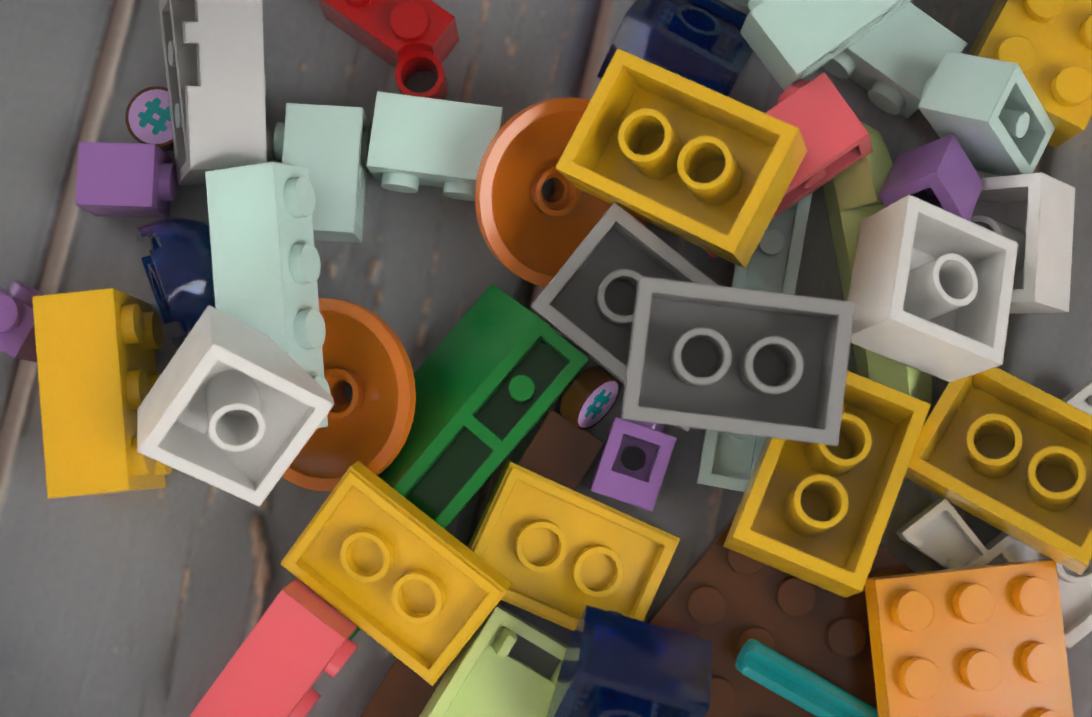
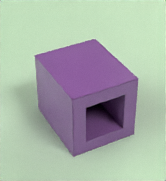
[878,133,984,221]
[75,142,180,218]

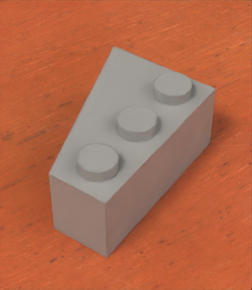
[159,0,273,185]

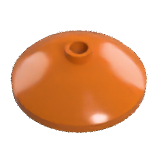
[475,97,647,287]
[282,298,416,492]

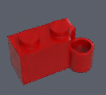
[317,0,459,100]

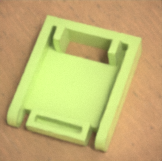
[419,604,603,717]

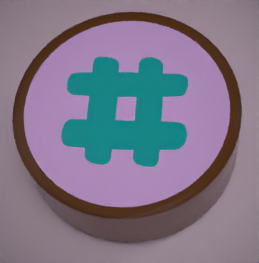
[125,86,174,152]
[560,366,620,430]

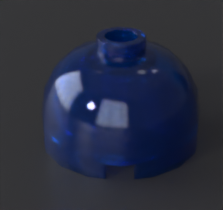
[135,217,215,349]

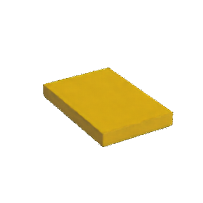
[467,460,680,653]
[280,461,513,686]

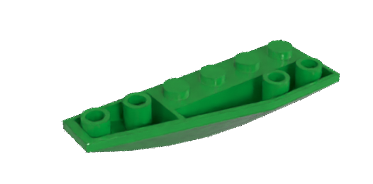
[349,284,589,640]

